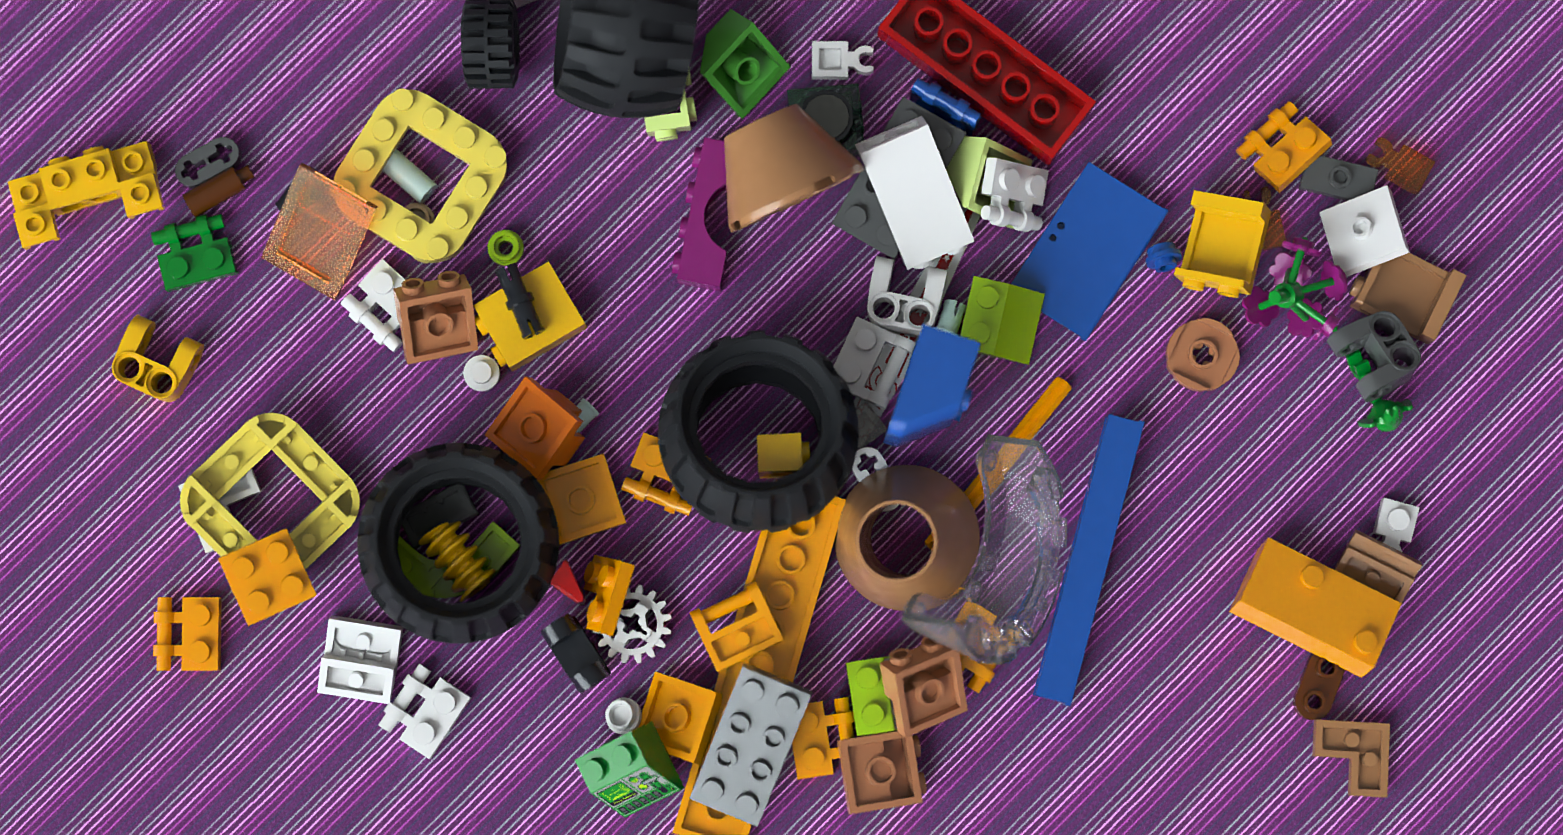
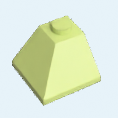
[946,136,1033,229]

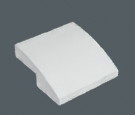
[317,615,403,704]

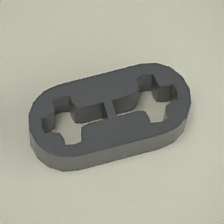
[175,137,242,189]

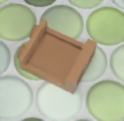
[1349,253,1467,345]

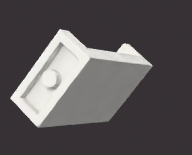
[855,116,975,270]

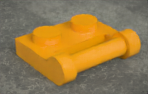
[689,580,784,672]

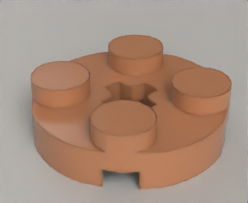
[1165,318,1240,392]

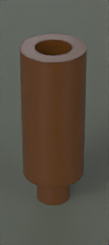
[182,165,255,217]

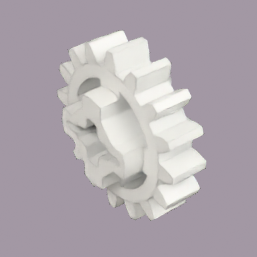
[593,585,672,664]

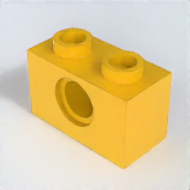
[757,433,810,479]

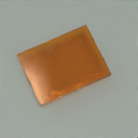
[261,163,378,300]

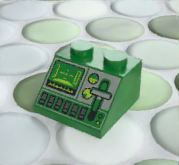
[575,722,684,818]

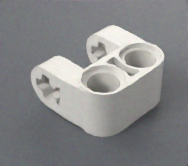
[867,256,948,336]

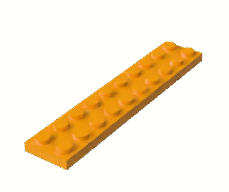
[672,479,846,835]

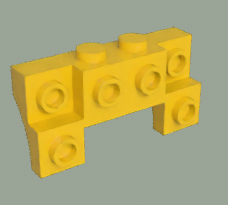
[7,141,165,250]

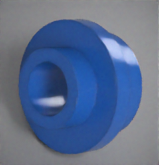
[1145,242,1182,273]

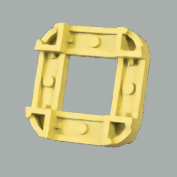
[333,88,507,264]
[180,413,360,569]

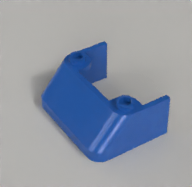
[883,324,981,447]

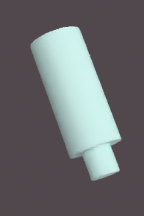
[382,149,438,204]

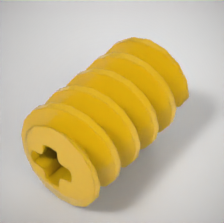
[418,521,496,603]

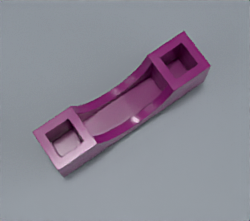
[672,137,728,292]

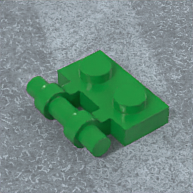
[151,214,238,292]

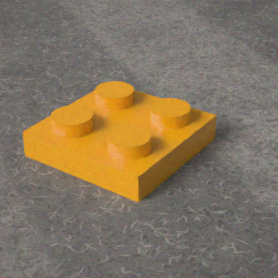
[537,453,627,546]
[218,528,317,626]
[638,671,723,765]

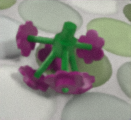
[1242,237,1347,341]

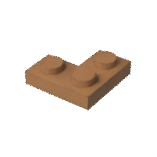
[1312,719,1390,798]

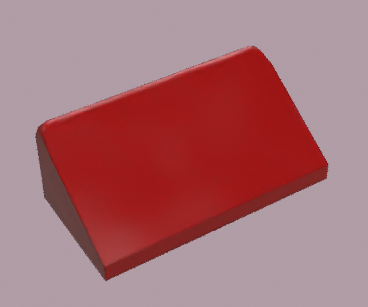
[550,559,587,606]

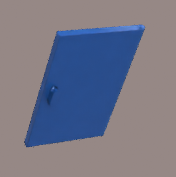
[1011,162,1169,341]

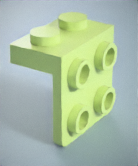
[644,69,697,142]

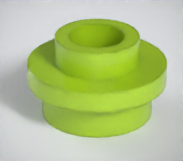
[487,230,524,266]

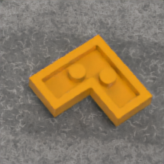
[583,555,635,636]

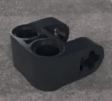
[541,614,612,694]

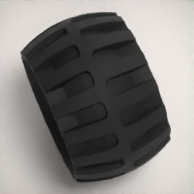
[553,0,699,118]
[658,330,859,533]
[357,443,559,644]

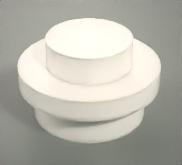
[463,355,500,392]
[605,697,642,735]

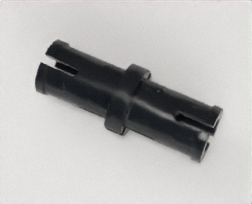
[495,263,545,339]

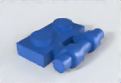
[909,78,981,136]

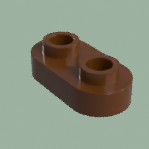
[1293,653,1345,720]

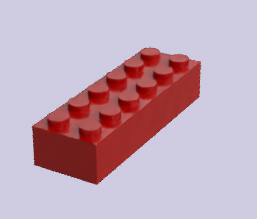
[877,0,1096,166]

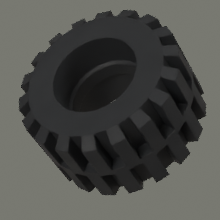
[461,0,520,89]

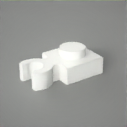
[812,41,873,80]
[1373,498,1420,552]

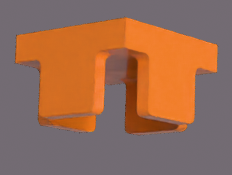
[485,376,585,480]

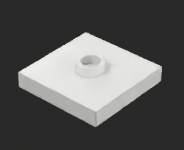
[1319,185,1410,277]

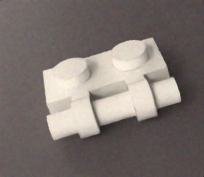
[981,158,1049,232]
[341,259,405,352]
[378,663,472,759]

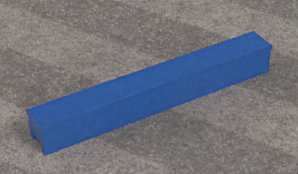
[1033,414,1145,706]

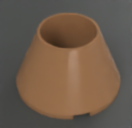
[724,104,864,233]
[834,465,980,611]

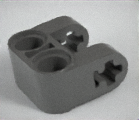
[1327,311,1421,402]

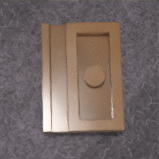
[1334,529,1422,603]

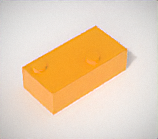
[1229,537,1402,678]

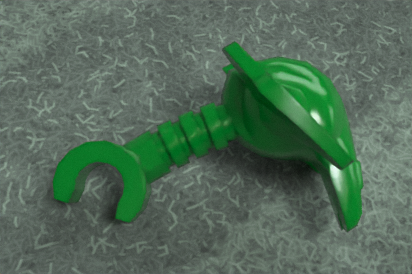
[1346,350,1413,432]

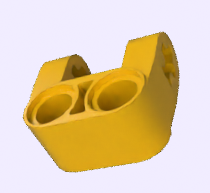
[112,314,204,402]

